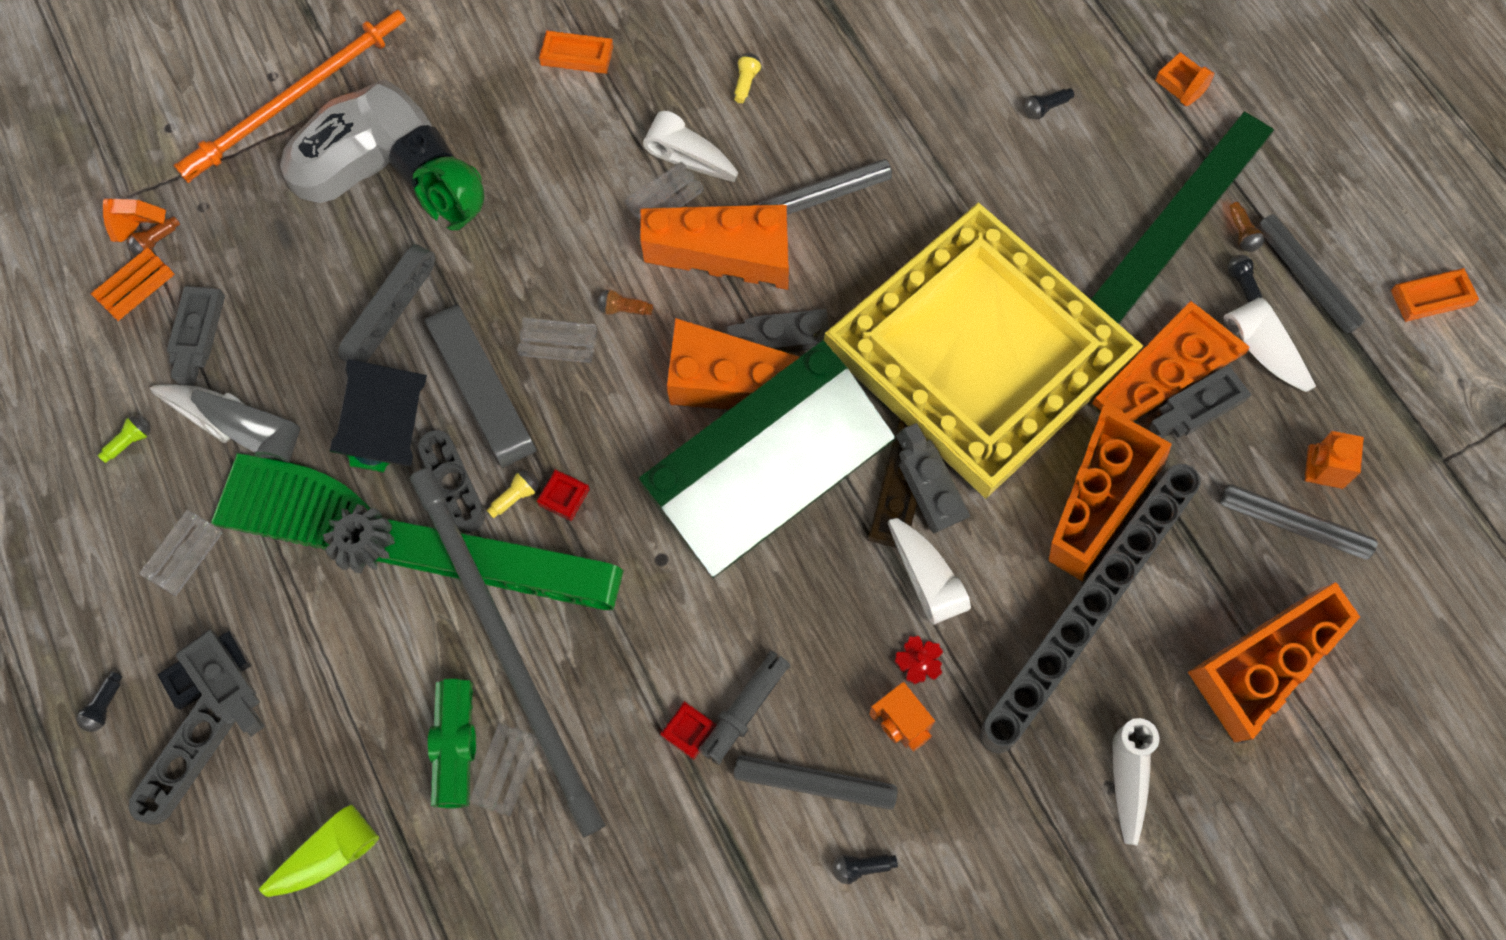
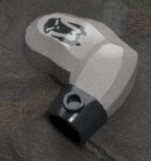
[280,80,454,203]

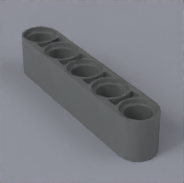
[424,303,537,469]

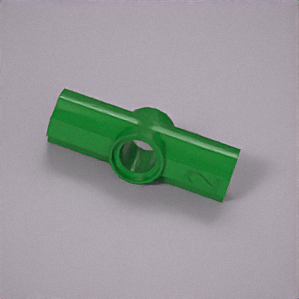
[428,679,476,809]

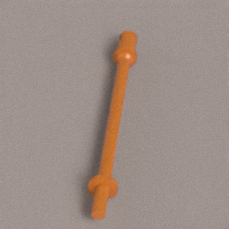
[173,9,406,184]

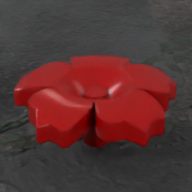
[894,635,943,685]

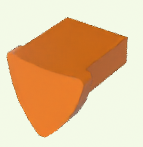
[1155,52,1215,106]
[103,198,166,242]

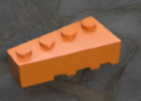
[640,205,789,290]
[667,318,800,410]
[1048,405,1172,581]
[1188,582,1360,743]

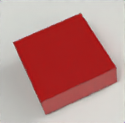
[536,469,590,522]
[660,701,717,761]

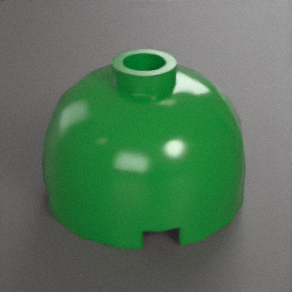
[413,156,484,231]

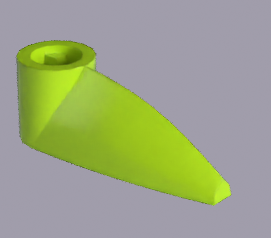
[258,805,380,897]

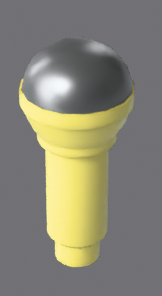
[734,53,761,103]
[486,471,539,518]

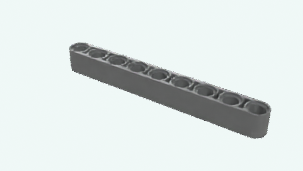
[979,464,1201,754]

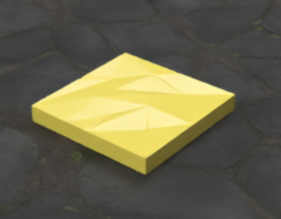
[824,202,1143,499]

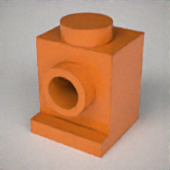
[1304,431,1364,489]
[869,682,935,752]

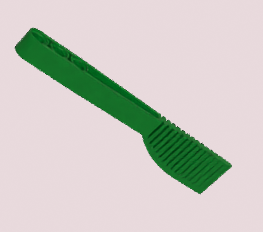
[210,453,624,610]

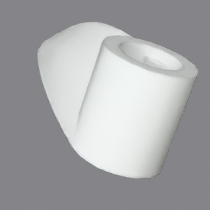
[643,111,738,182]
[1224,298,1316,392]
[149,384,245,443]
[888,518,971,625]
[1112,718,1160,845]

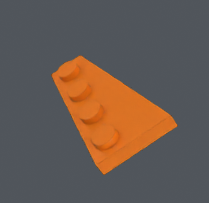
[1092,301,1250,421]

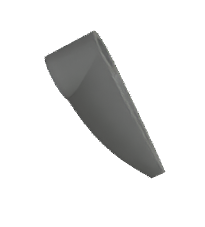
[191,389,301,463]

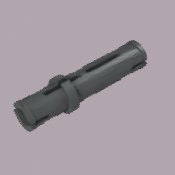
[698,651,790,765]

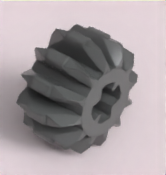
[323,504,395,574]

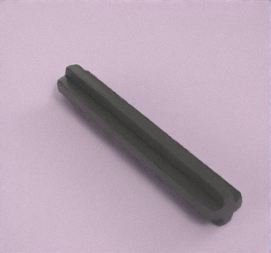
[758,159,892,215]
[1257,214,1365,334]
[1220,484,1377,560]
[734,755,898,810]

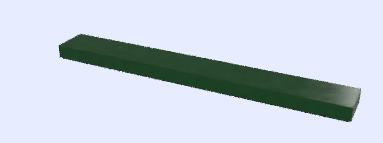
[1090,111,1275,325]

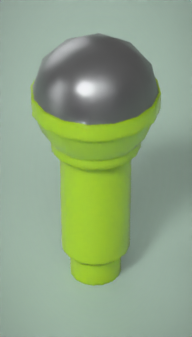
[98,415,151,463]

